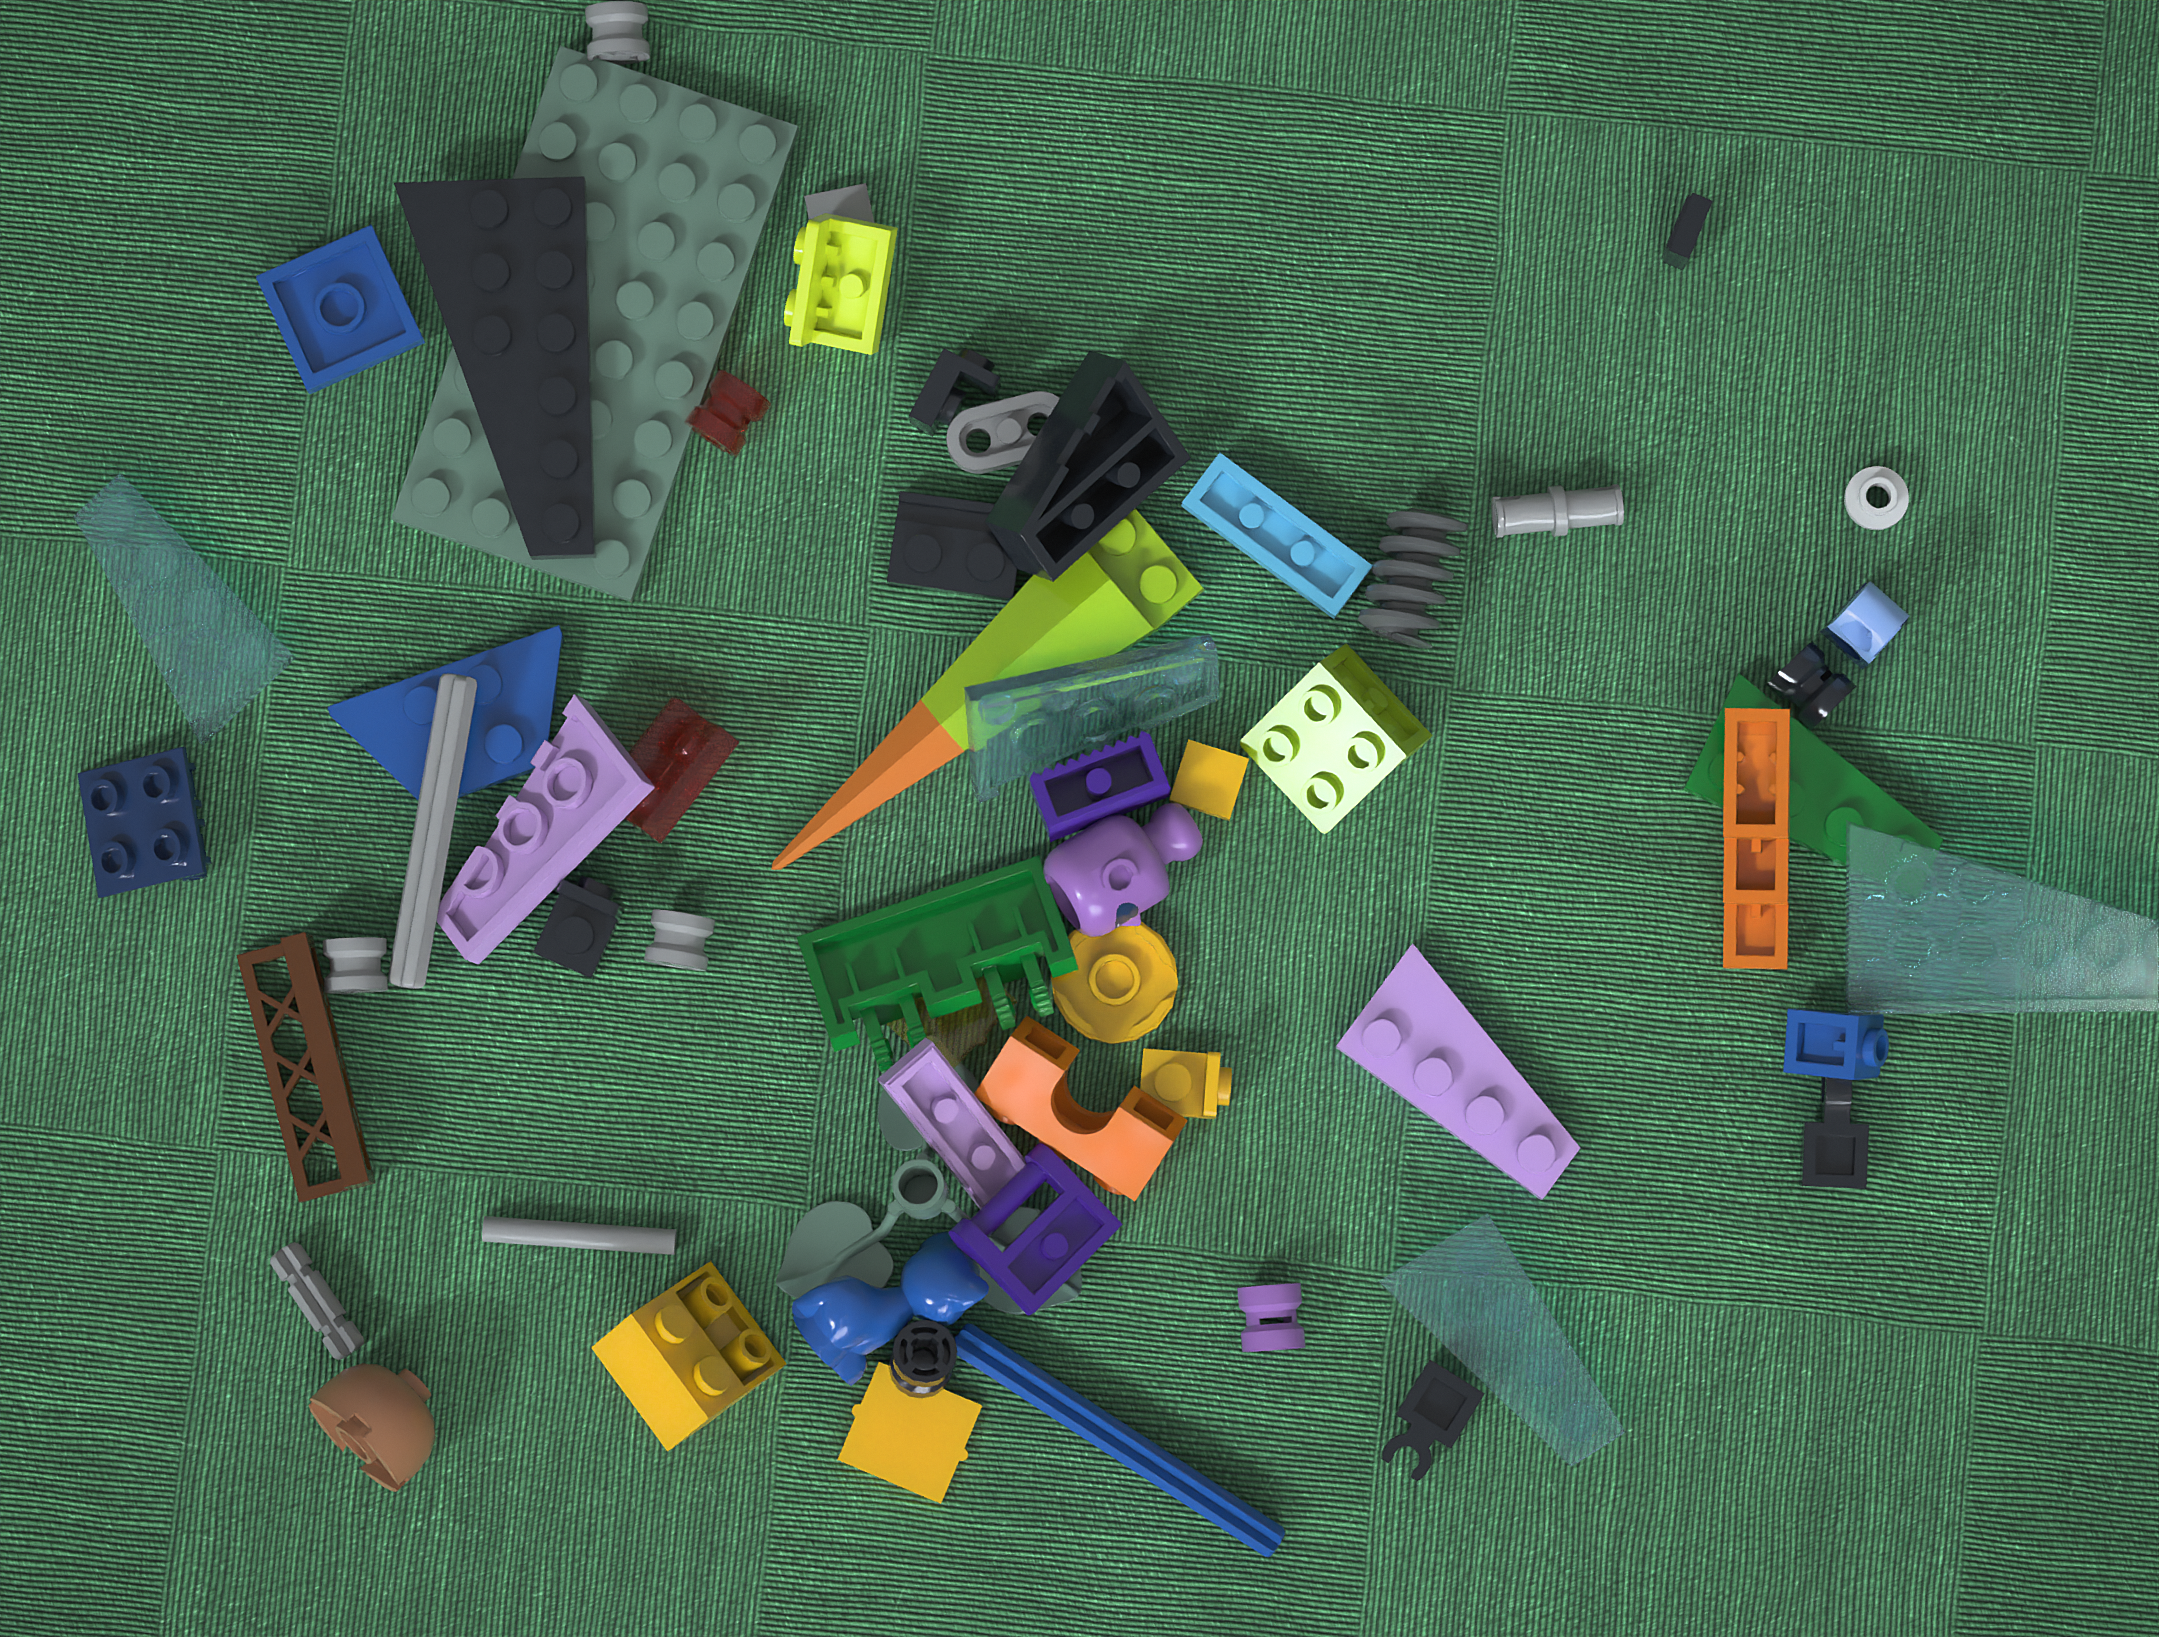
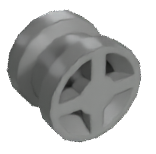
[585,1,650,65]
[644,909,715,971]
[323,937,388,994]

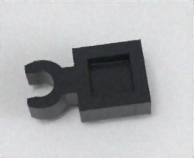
[1381,1359,1485,1481]

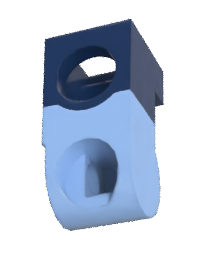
[1820,581,1909,670]

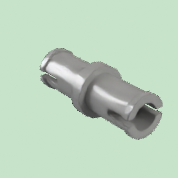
[1491,484,1624,538]

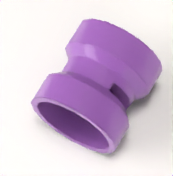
[1237,1283,1306,1352]

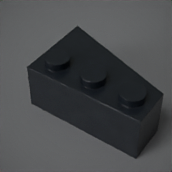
[985,350,1191,582]

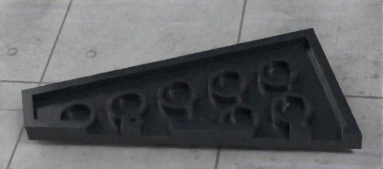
[394,176,596,560]

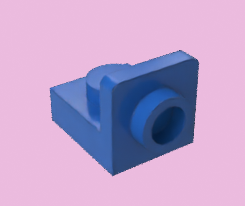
[1783,1008,1889,1080]

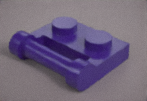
[949,1143,1123,1316]

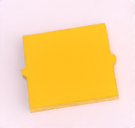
[837,1362,983,1504]

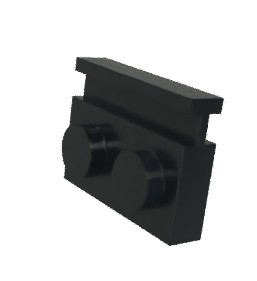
[887,491,1018,602]

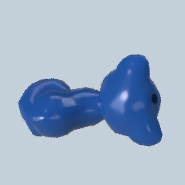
[792,1231,989,1386]

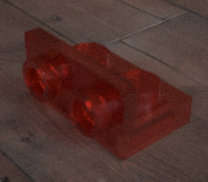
[624,697,740,844]

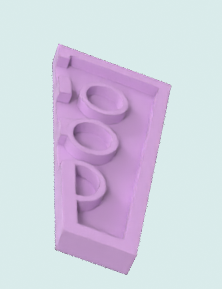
[437,694,655,965]
[1336,943,1580,1200]

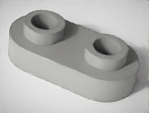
[946,391,1060,474]

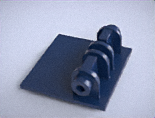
[77,747,212,898]

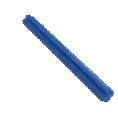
[955,1323,1285,1557]

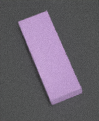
[877,1037,1027,1209]

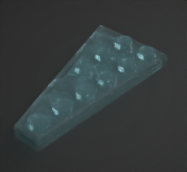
[1845,820,2159,1014]

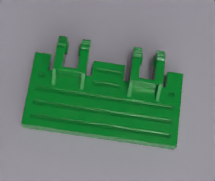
[797,855,1079,1072]

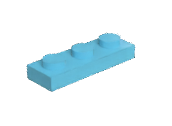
[1181,453,1373,619]

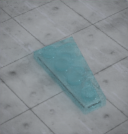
[73,473,296,745]
[964,634,1220,804]
[1378,1213,1626,1467]

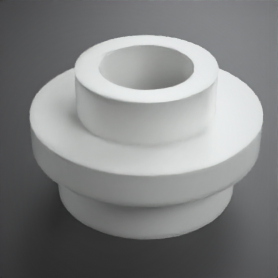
[1844,466,1909,530]

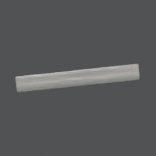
[482,1216,677,1255]

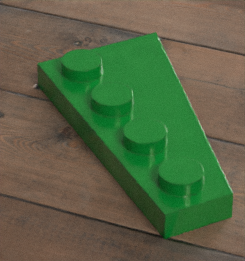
[1683,673,1943,899]

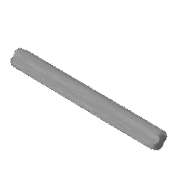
[388,673,478,989]

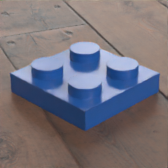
[256,224,425,394]

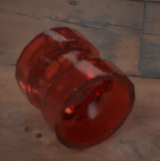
[684,369,772,458]

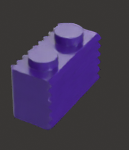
[1030,730,1171,842]

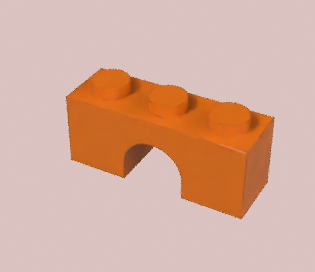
[974,1015,1188,1201]

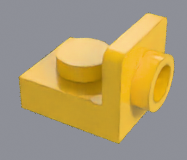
[1140,1048,1232,1119]

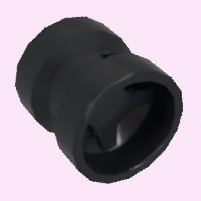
[1766,641,1857,731]
[889,1320,957,1399]

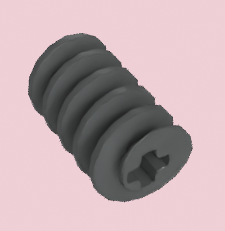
[1358,508,1468,649]

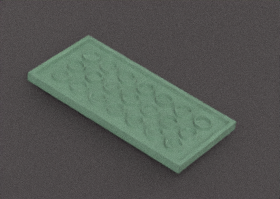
[391,46,799,603]

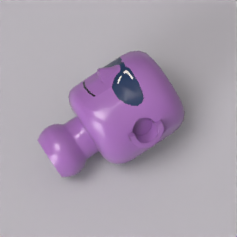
[1043,803,1203,937]

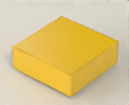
[1169,739,1249,821]

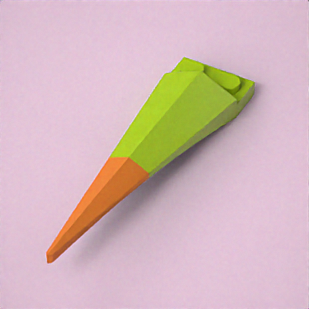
[771,508,1205,870]

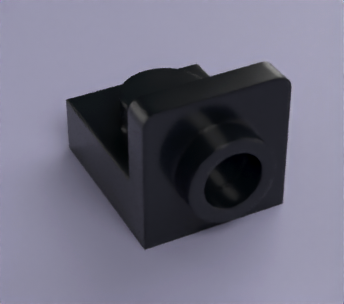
[909,348,1001,437]
[533,875,625,980]

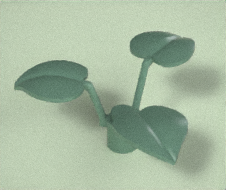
[776,1036,1082,1315]

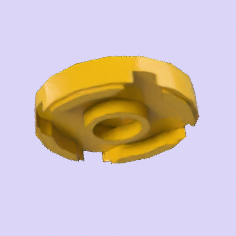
[1051,922,1178,1044]

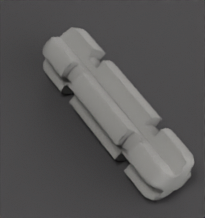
[270,1242,364,1360]

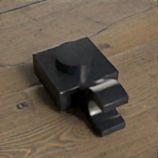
[1799,1077,1869,1189]

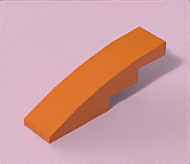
[1723,708,1790,970]

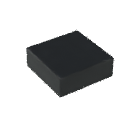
[1661,193,1713,271]

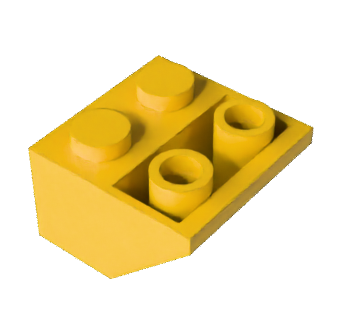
[591,1261,787,1451]

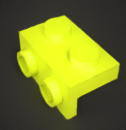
[784,213,898,355]

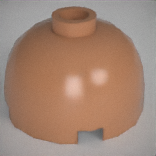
[308,1363,436,1492]

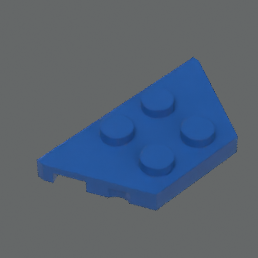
[327,625,564,800]

